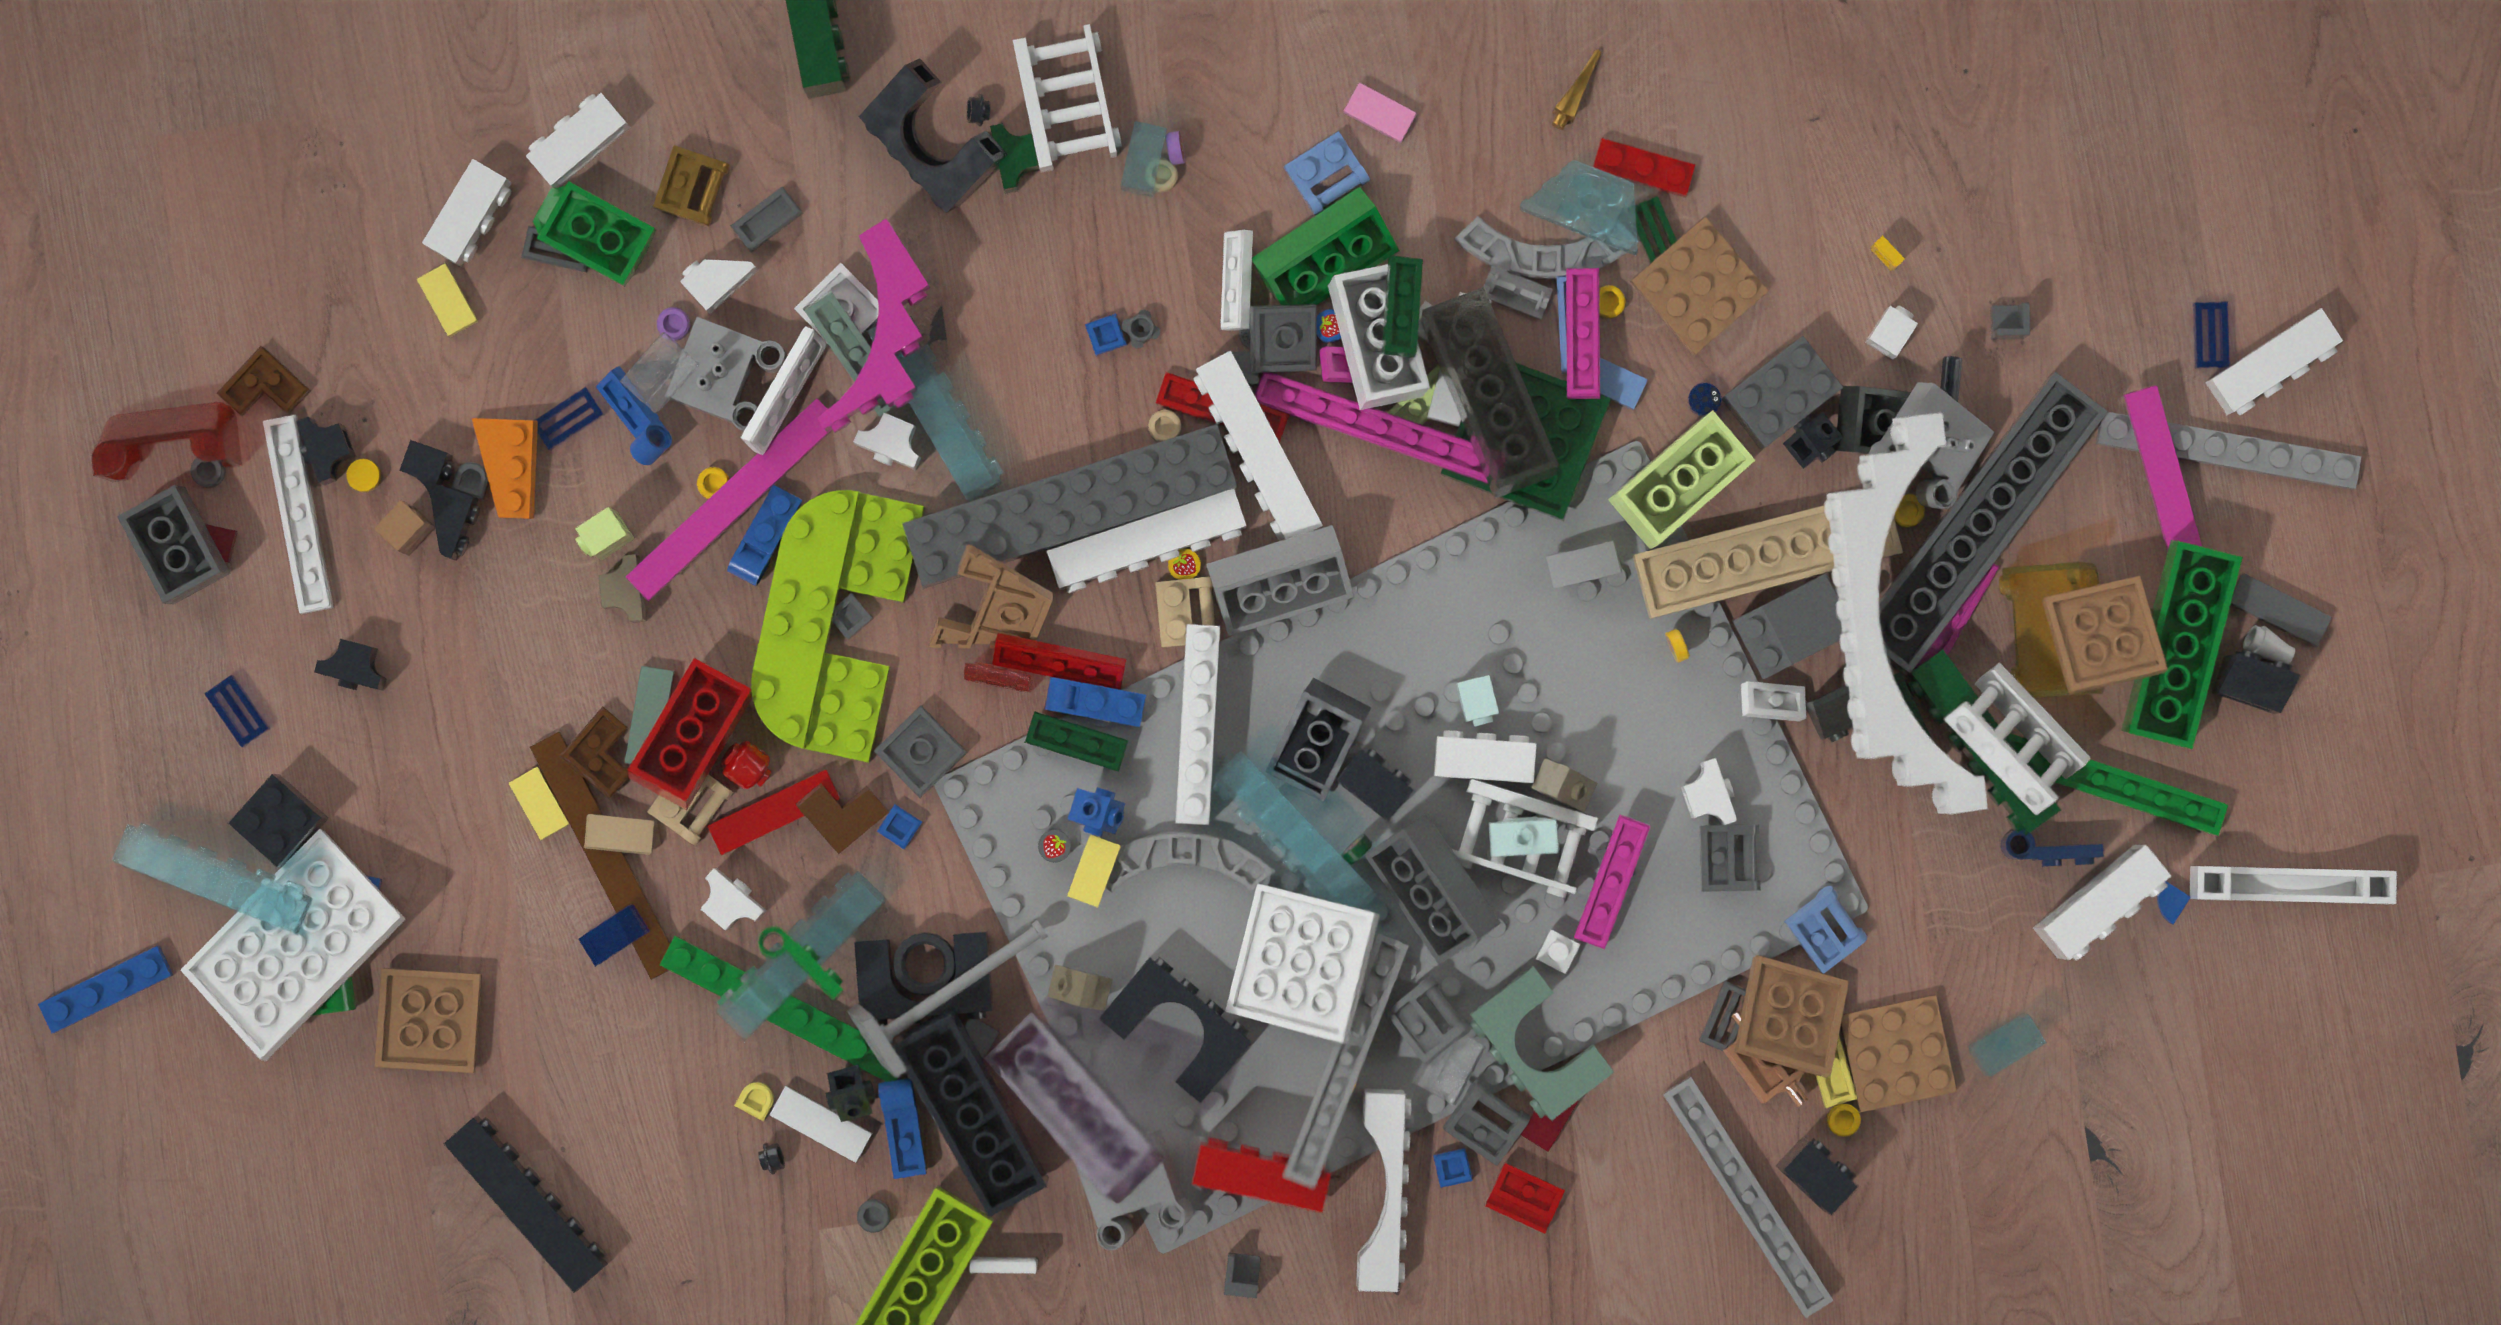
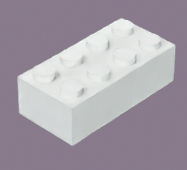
[1328,264,1430,410]
[2033,845,2171,960]

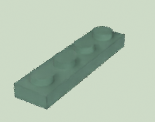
[803,291,896,417]

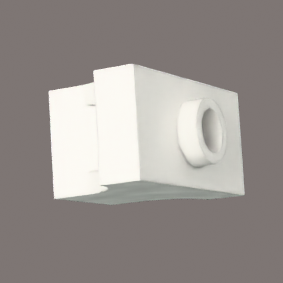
[853,413,921,470]
[1681,758,1737,825]
[701,868,767,931]

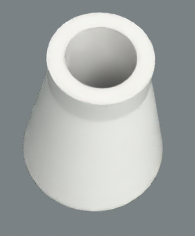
[2243,625,2295,664]

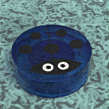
[1688,383,1721,416]

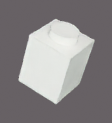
[1865,306,1918,360]

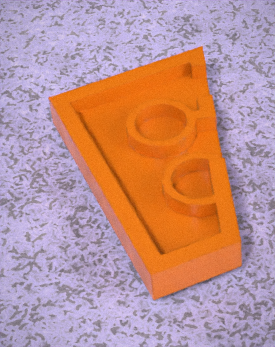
[471,418,538,519]

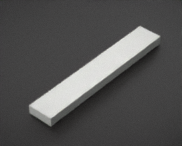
[263,415,334,614]

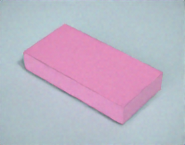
[1343,83,1417,143]

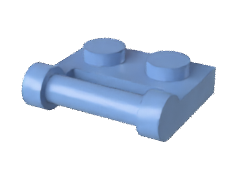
[1284,131,1370,216]
[1784,886,1867,974]

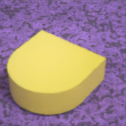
[734,1082,774,1121]

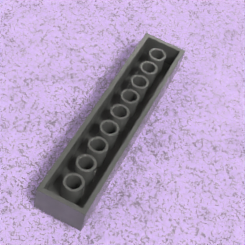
[1878,372,2108,675]
[902,424,1237,589]

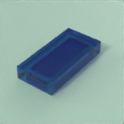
[578,904,650,967]

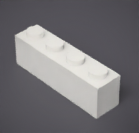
[2205,308,2343,416]

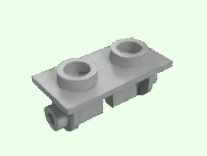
[1480,265,1553,320]

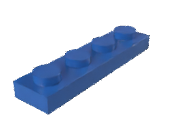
[38,946,174,1034]

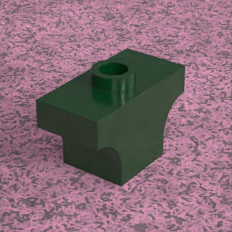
[990,123,1040,194]

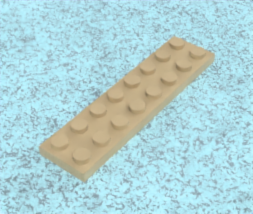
[1633,505,1903,619]

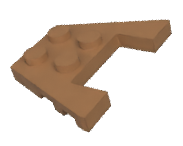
[929,544,1053,649]

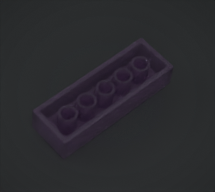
[984,1012,1167,1204]

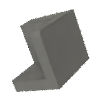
[1990,302,2030,340]
[1224,1252,1261,1299]

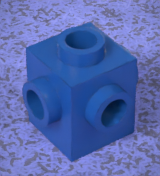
[1068,787,1125,837]

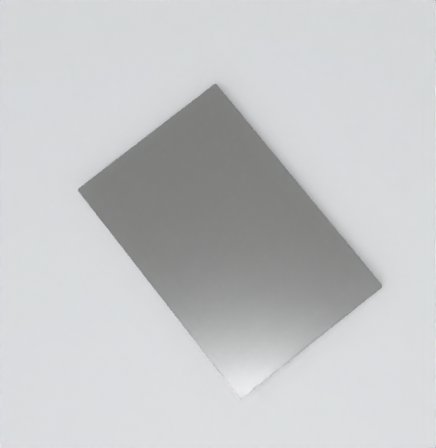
[934,441,1868,1254]

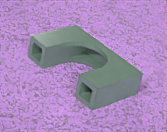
[1469,966,1614,1121]

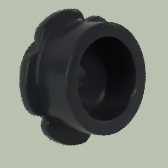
[967,94,990,126]
[758,1143,785,1174]

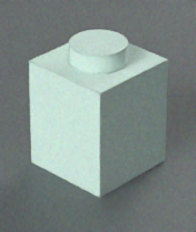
[1456,675,1499,727]

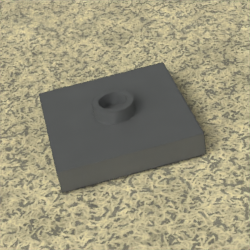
[1250,304,1317,373]
[874,705,967,798]

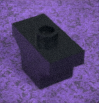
[296,417,356,485]
[314,639,387,691]

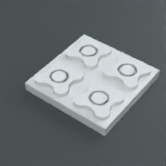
[1225,883,1380,1044]

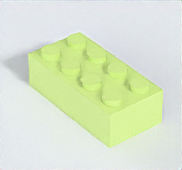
[1608,410,1756,549]

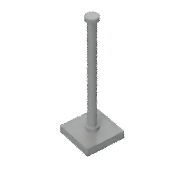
[847,921,1048,1077]

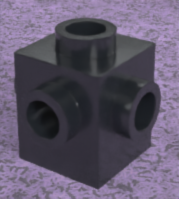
[1783,412,1844,469]
[826,1064,876,1122]

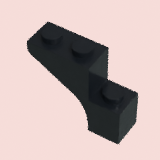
[399,440,480,561]

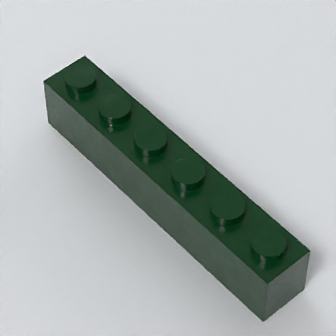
[1908,650,2061,836]

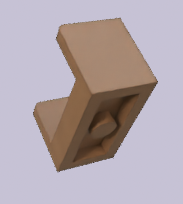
[375,500,435,555]

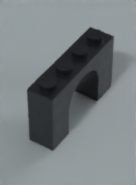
[859,58,1008,213]
[854,931,994,1026]
[1099,957,1251,1104]

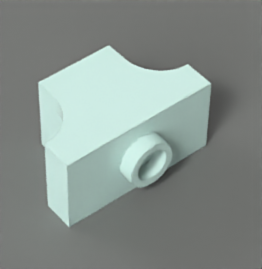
[1489,817,1558,857]

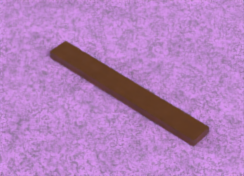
[530,732,671,980]

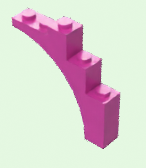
[817,219,931,432]

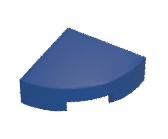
[2157,881,2190,925]

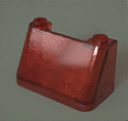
[92,402,242,482]

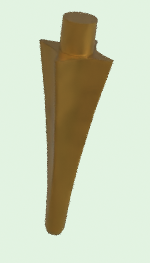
[1552,49,1601,130]

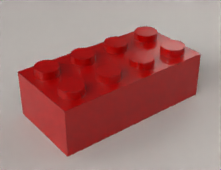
[627,658,752,810]
[1192,1137,1331,1213]

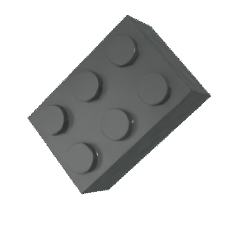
[1721,336,1843,451]
[117,485,231,605]

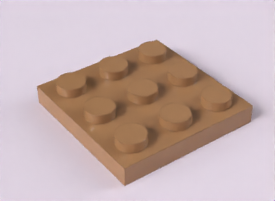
[1630,217,1769,356]
[2042,576,2167,695]
[1734,955,1849,1078]
[375,968,482,1073]
[1840,995,1957,1112]

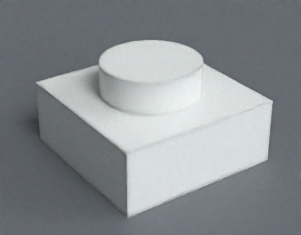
[1535,929,1580,974]

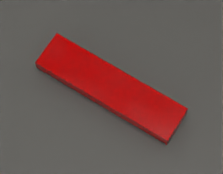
[1155,372,1290,443]
[992,633,1127,690]
[707,769,841,855]

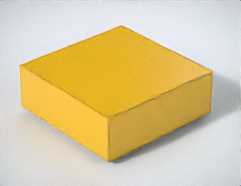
[1870,235,1905,271]

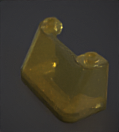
[1999,562,2105,698]

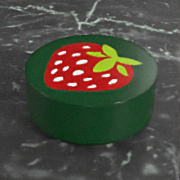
[1341,834,1372,865]

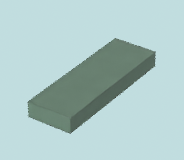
[625,666,675,764]

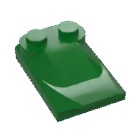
[532,181,656,287]

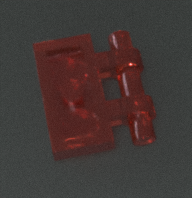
[964,662,1033,693]

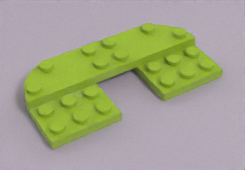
[751,490,925,763]

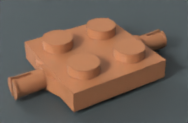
[1723,1008,1808,1107]

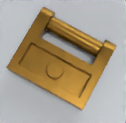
[653,145,730,227]

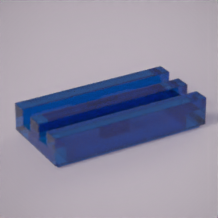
[2193,301,2230,368]
[534,387,605,451]
[204,675,270,748]

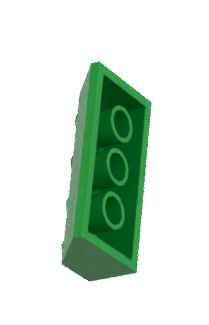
[1252,187,1400,305]

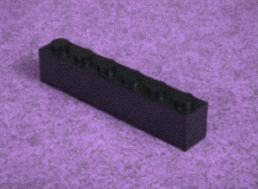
[444,1116,608,1293]

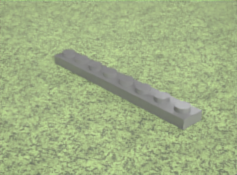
[2096,412,2361,490]
[1283,934,1409,1189]
[1663,1076,1834,1318]

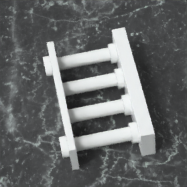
[1013,24,1122,172]
[1944,662,2091,815]
[1451,779,1598,898]

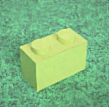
[575,507,635,560]

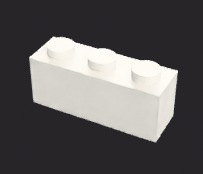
[526,93,630,188]
[422,159,511,267]
[1433,731,1536,783]

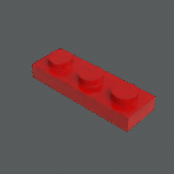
[1592,138,1696,197]

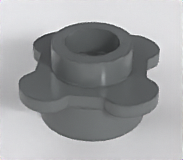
[1122,310,1160,349]

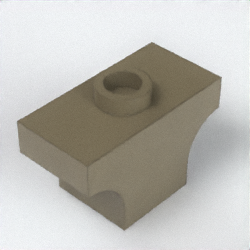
[598,554,647,623]
[1531,758,1598,813]
[1047,965,1112,1011]

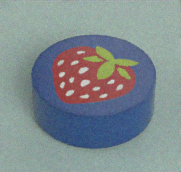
[1317,309,1341,343]

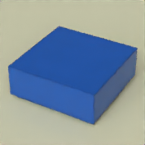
[1085,314,1127,356]
[877,804,923,850]
[1433,1148,1473,1188]

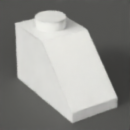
[680,259,759,314]

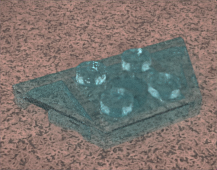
[1520,159,1638,256]

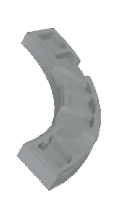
[1454,216,1639,280]
[1106,832,1275,894]

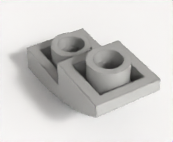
[1546,540,1622,588]

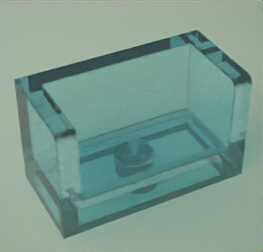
[1121,121,1167,197]
[1967,1013,2046,1077]

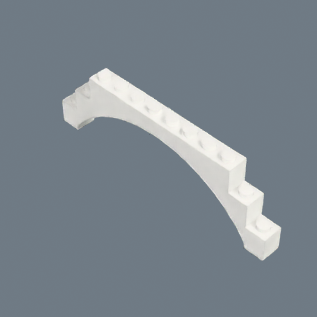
[1825,413,1988,814]

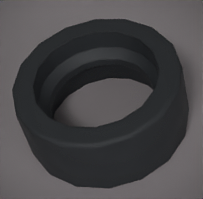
[893,932,956,995]

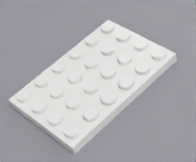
[181,829,406,1062]

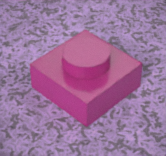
[1319,346,1352,382]

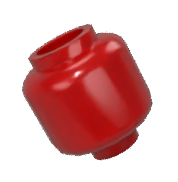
[721,741,771,789]

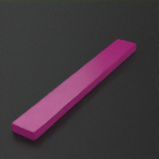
[1255,372,1511,488]
[625,398,833,602]

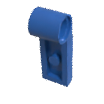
[596,366,672,465]
[727,485,802,586]
[1044,677,1146,727]
[878,1078,927,1179]

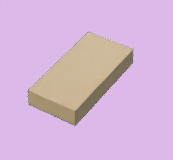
[584,814,654,855]

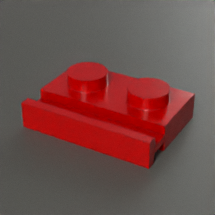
[1484,1162,1565,1234]

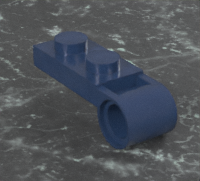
[2000,830,2104,867]

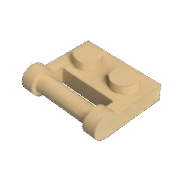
[1155,577,1220,648]
[647,774,734,846]

